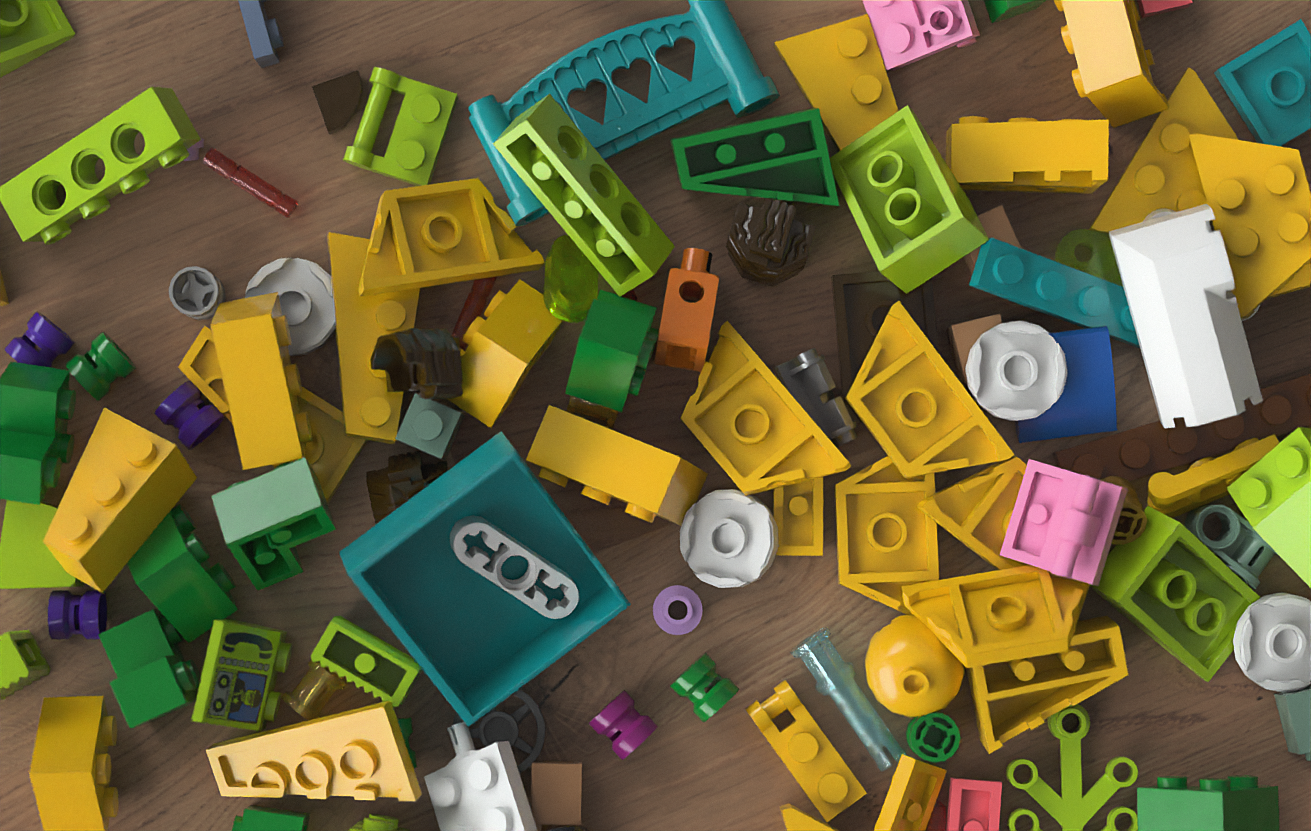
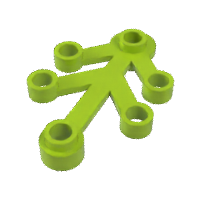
[1006,704,1138,831]

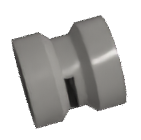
[169,266,226,320]

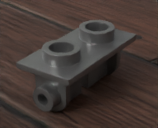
[774,348,858,447]

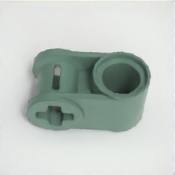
[1185,504,1278,589]

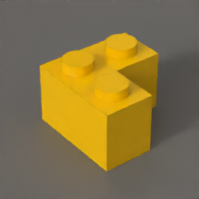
[448,279,569,428]
[29,696,119,831]

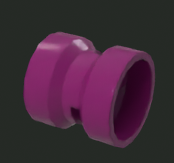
[588,690,658,760]

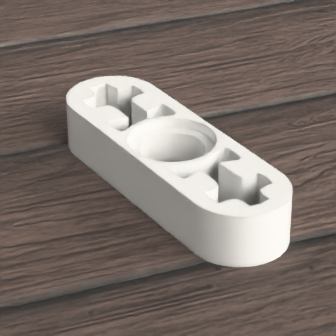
[450,516,579,619]

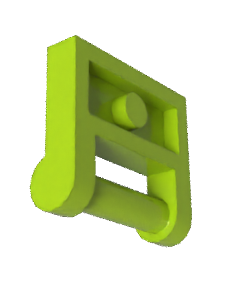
[343,67,458,186]

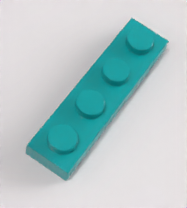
[969,238,1140,348]

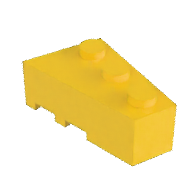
[43,408,197,593]

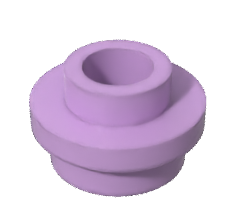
[653,585,703,635]

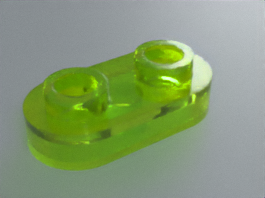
[1055,229,1123,287]
[544,235,598,323]

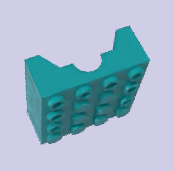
[339,431,631,727]

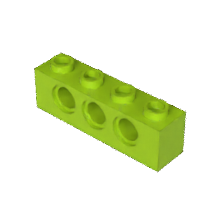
[0,87,201,245]
[493,94,675,297]

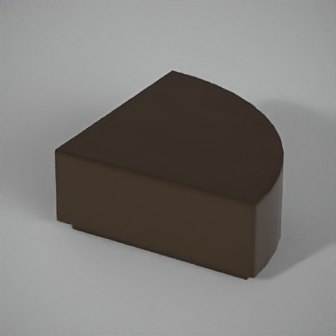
[312,70,363,135]

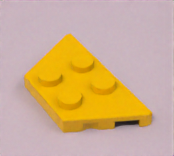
[1089,67,1239,234]
[1189,133,1311,320]
[358,178,544,297]
[845,301,1015,478]
[680,321,851,496]
[834,456,939,615]
[917,456,1029,570]
[901,565,1090,668]

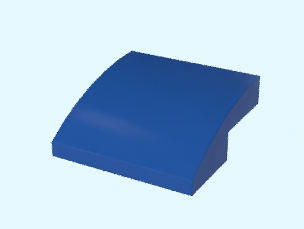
[1015,326,1117,443]

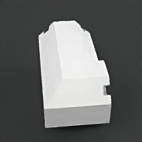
[1109,204,1263,428]

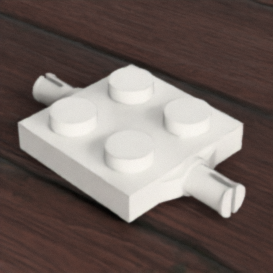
[424,722,537,831]

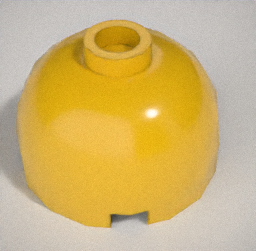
[865,614,965,717]

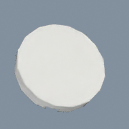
[245,258,336,356]
[965,321,1068,421]
[680,489,779,588]
[1233,592,1311,693]

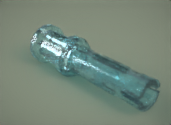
[790,627,907,771]

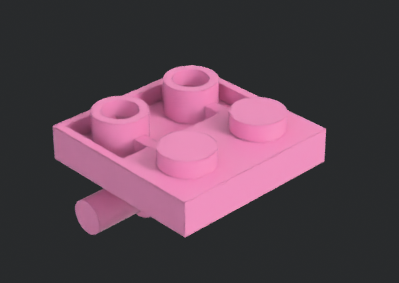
[863,0,980,71]
[1000,459,1128,586]

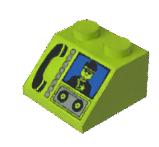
[191,619,292,731]

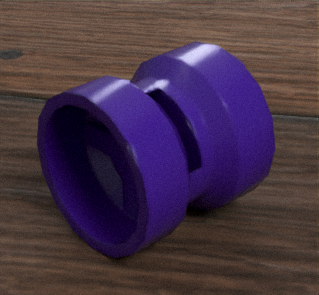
[4,311,75,368]
[154,380,225,450]
[48,590,107,639]

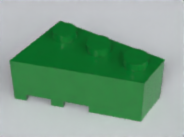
[670,107,839,206]

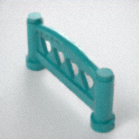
[468,0,780,226]

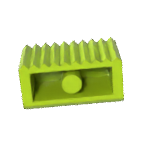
[311,616,423,708]
[0,630,51,700]

